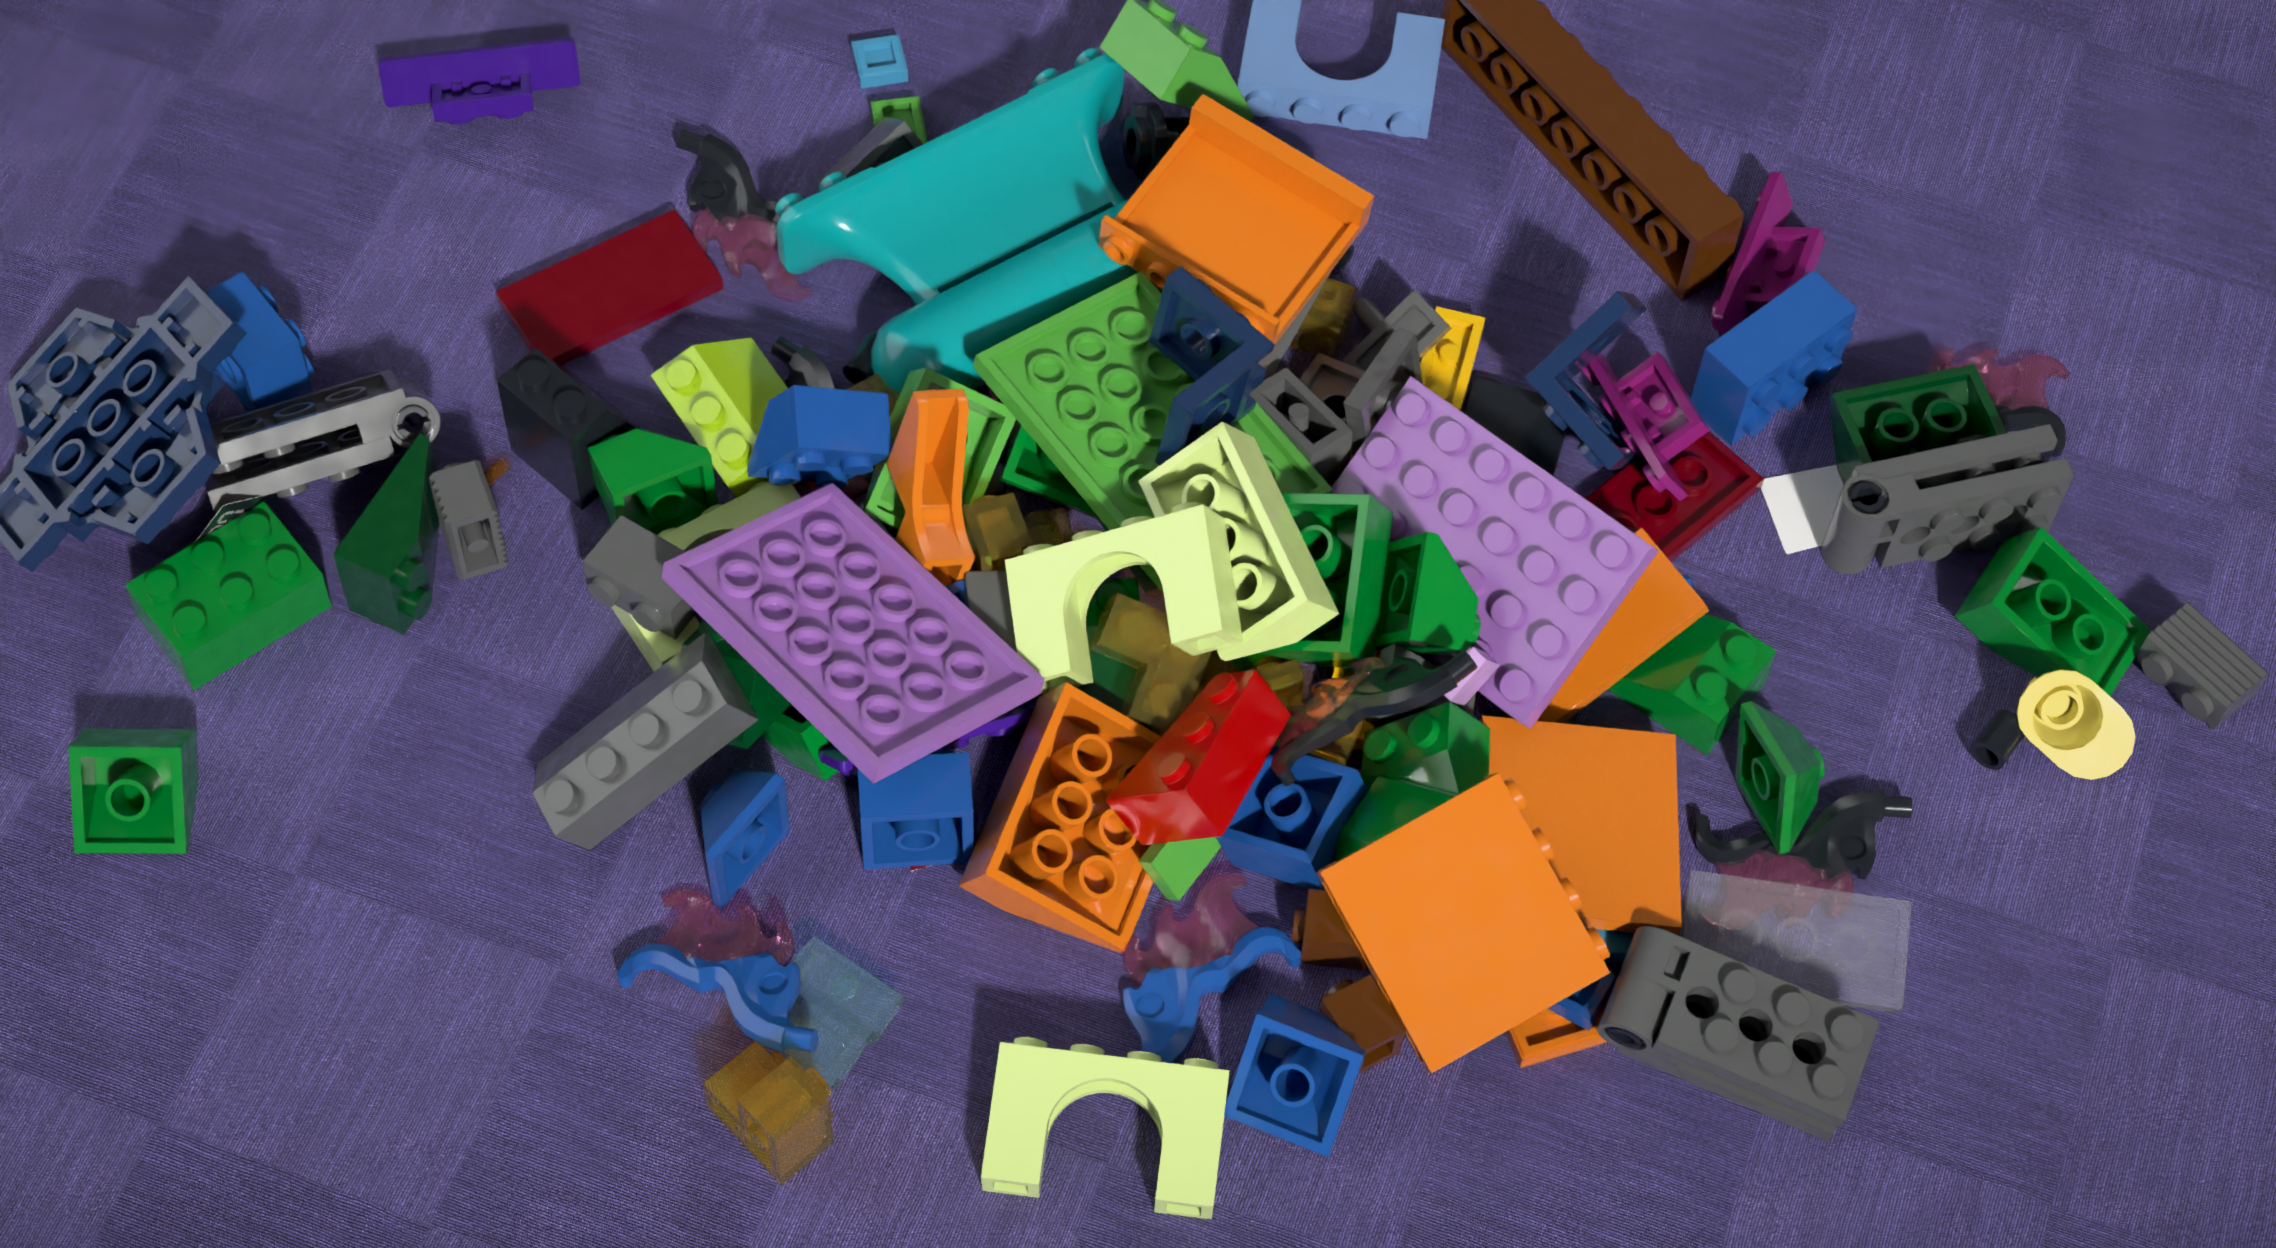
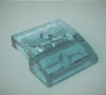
[778,935,906,1090]

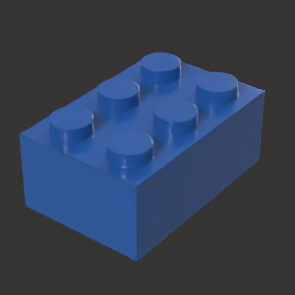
[1691,270,1858,446]

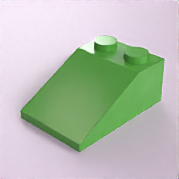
[1100,0,1254,121]
[862,368,1016,533]

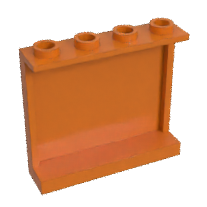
[1098,94,1374,346]
[1480,715,1682,935]
[1315,773,1610,1073]

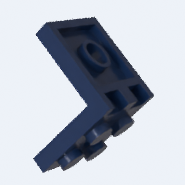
[1149,266,1275,466]
[1525,291,1647,470]

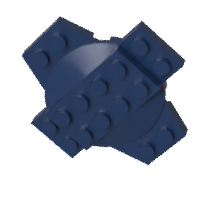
[0,275,247,573]

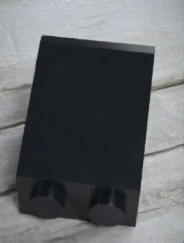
[497,348,642,510]

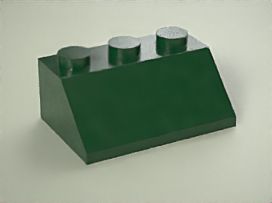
[1829,364,2007,485]

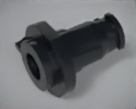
[1122,102,1190,182]

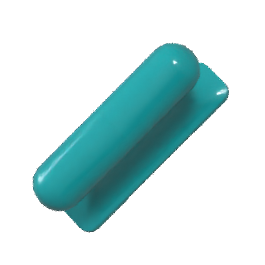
[775,48,1163,403]

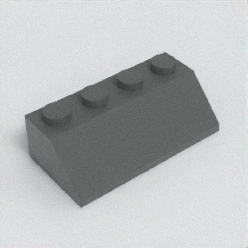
[532,633,759,850]

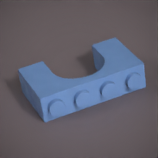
[1238,0,1445,139]

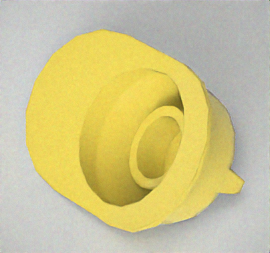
[2016,669,2136,780]

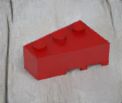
[1105,669,1291,845]

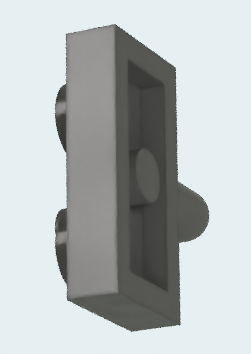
[1341,290,1452,371]

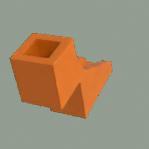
[886,389,975,586]

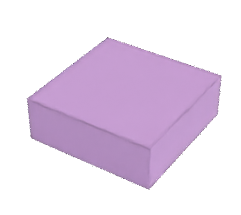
[1444,647,1500,706]

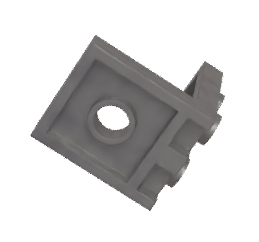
[1299,326,1423,460]

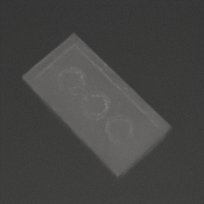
[1682,870,1912,1013]

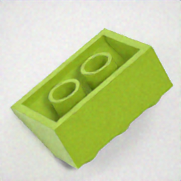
[650,337,788,497]

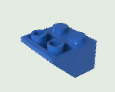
[748,385,892,489]

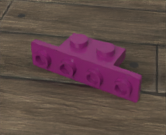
[1711,172,1826,337]
[1582,351,1710,501]

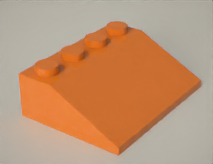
[958,682,1162,953]

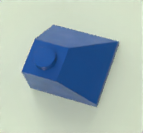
[701,770,790,910]
[1224,994,1366,1157]

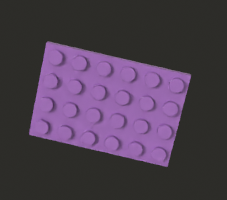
[1332,376,1658,729]
[662,483,1045,784]

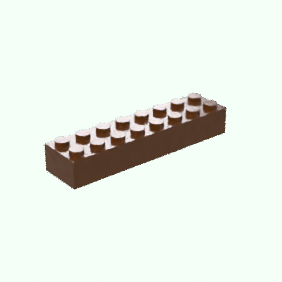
[1441,0,1745,301]

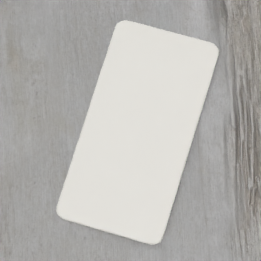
[1761,465,1844,554]

